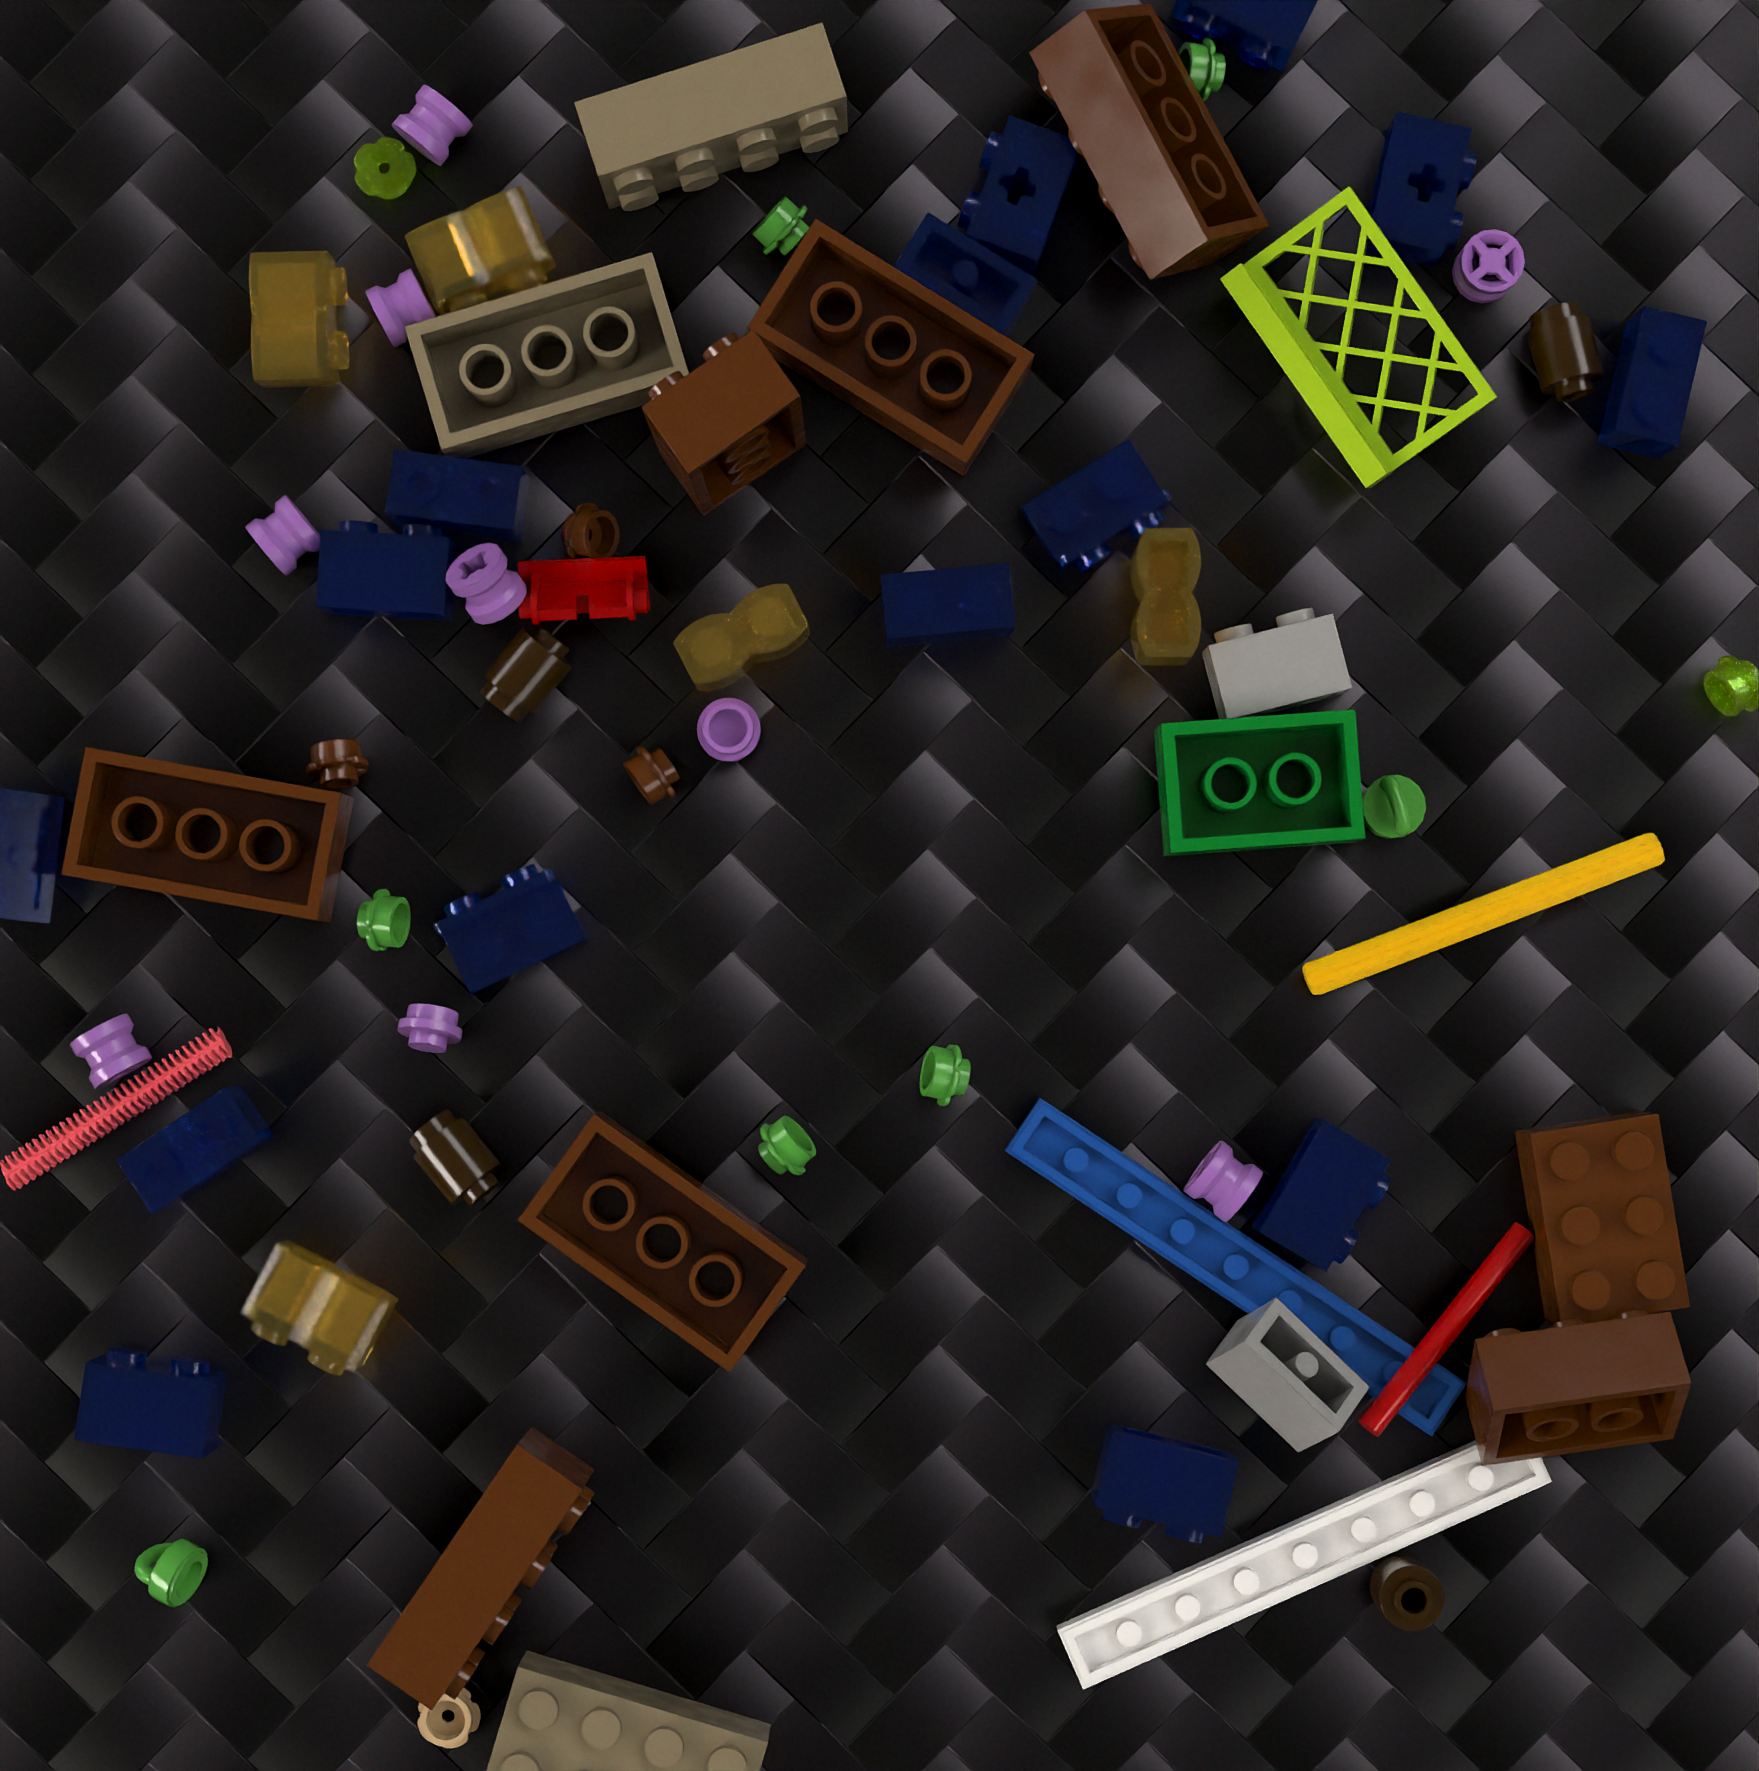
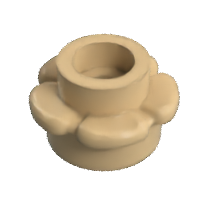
[417,1688,481,1748]

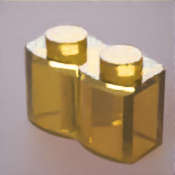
[405,187,557,315]
[249,250,349,388]
[1130,528,1201,665]
[673,583,810,691]
[241,1240,398,1376]

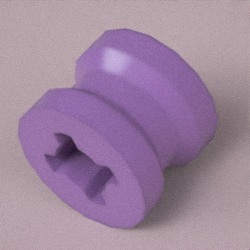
[392,84,473,166]
[1452,229,1525,304]
[365,268,436,348]
[245,495,326,576]
[445,543,527,625]
[70,1014,152,1089]
[1183,1141,1263,1222]

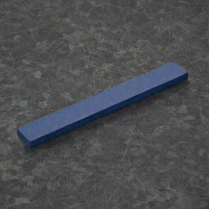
[1005,1097,1467,1436]

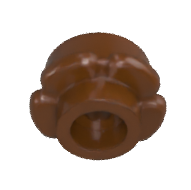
[561,502,620,559]
[305,739,369,790]
[623,746,680,806]

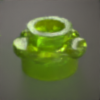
[354,137,416,200]
[1703,655,1759,717]

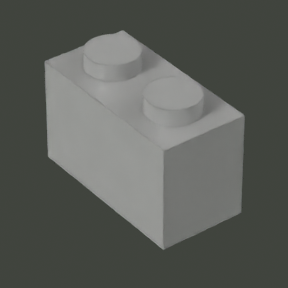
[1202,608,1352,719]
[1206,1298,1369,1452]

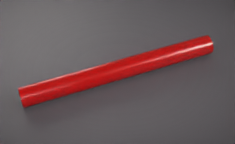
[1358,1222,1535,1437]

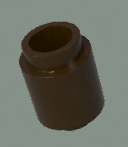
[1527,302,1604,402]
[480,626,572,723]
[408,1109,502,1207]
[1370,1555,1445,1631]

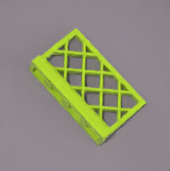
[1220,186,1498,488]

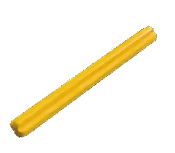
[1302,833,1665,995]

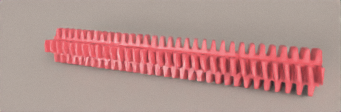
[0,1026,232,1191]

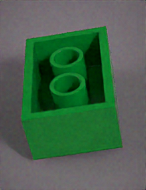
[1154,709,1365,856]

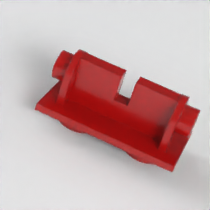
[518,556,651,625]

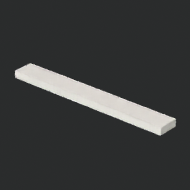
[1056,1440,1552,1689]

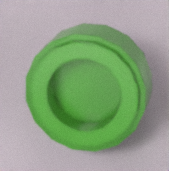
[1362,775,1426,839]
[134,1539,208,1607]

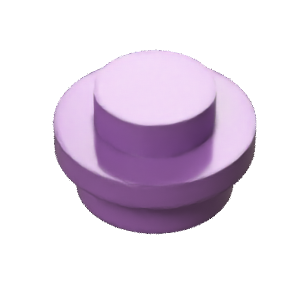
[697,698,761,762]
[397,1004,463,1053]

